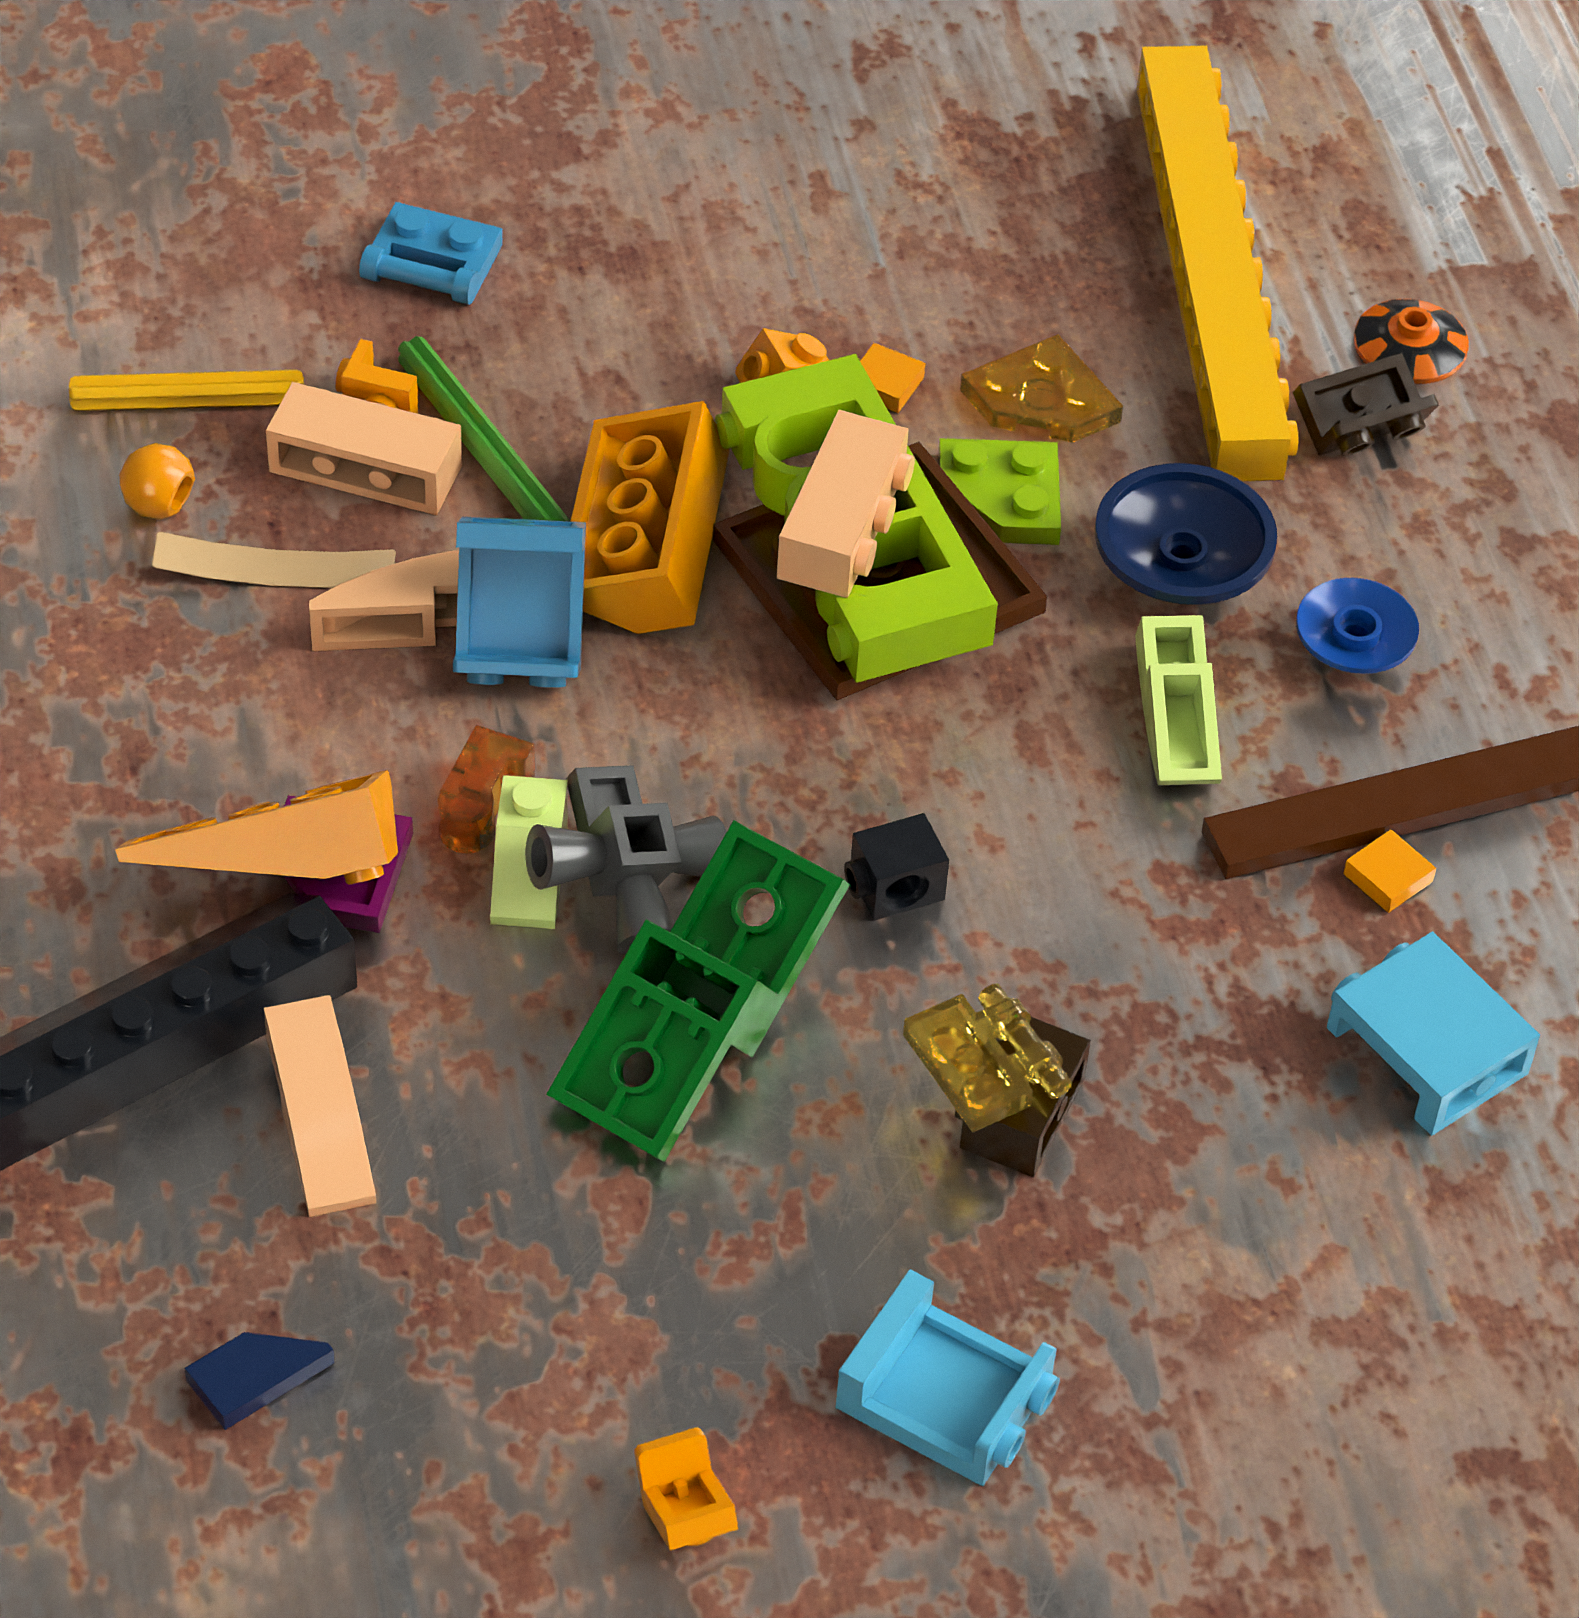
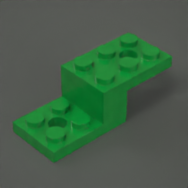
[546,820,850,1162]

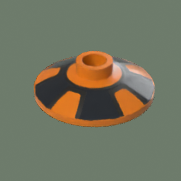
[1354,299,1469,384]

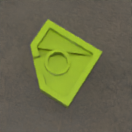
[938,438,1061,545]

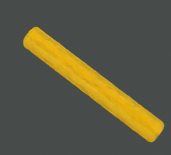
[69,369,304,411]

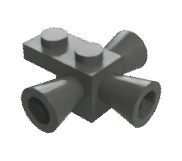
[525,765,727,954]

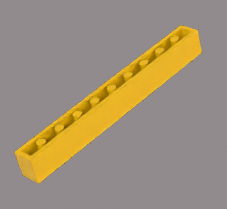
[1136,45,1298,481]

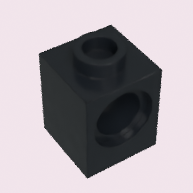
[844,813,949,921]

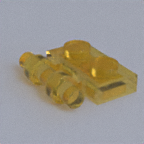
[903,984,1072,1132]

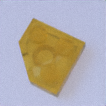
[960,334,1123,443]

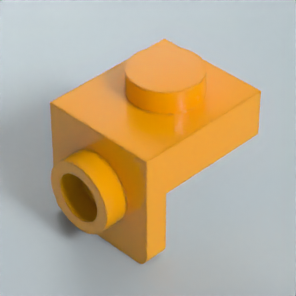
[735,328,829,383]
[335,339,418,414]
[634,1427,738,1551]

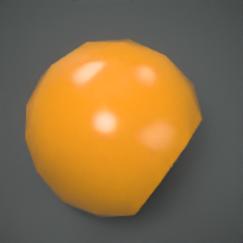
[119,443,195,520]

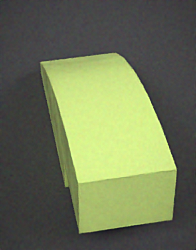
[1135,615,1222,785]

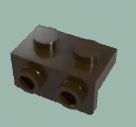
[1292,353,1439,456]

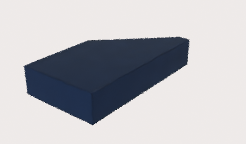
[185,1332,335,1430]

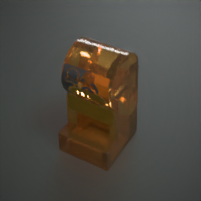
[437,725,535,854]

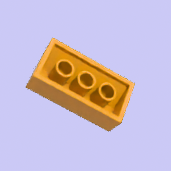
[571,401,730,634]

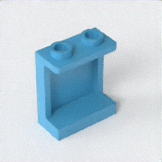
[453,516,586,687]

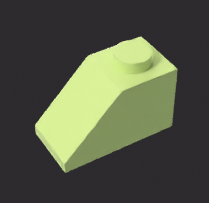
[490,775,568,929]

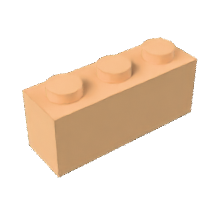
[266,382,462,515]
[777,410,915,598]

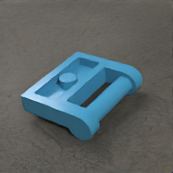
[359,202,503,305]

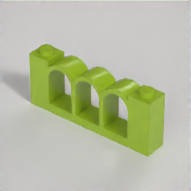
[715,354,998,683]

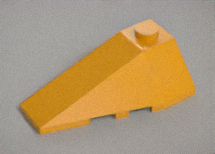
[115,770,398,884]

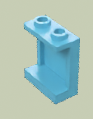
[1327,931,1540,1136]
[836,1269,1060,1487]

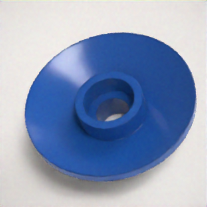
[1296,578,1419,674]

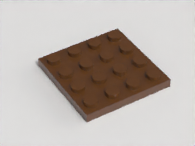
[713,442,1047,701]

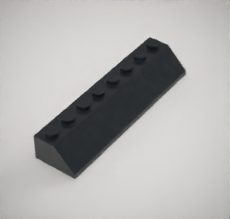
[0,893,357,1171]

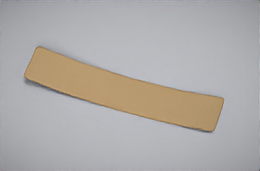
[152,532,396,588]

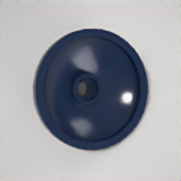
[1095,463,1277,605]

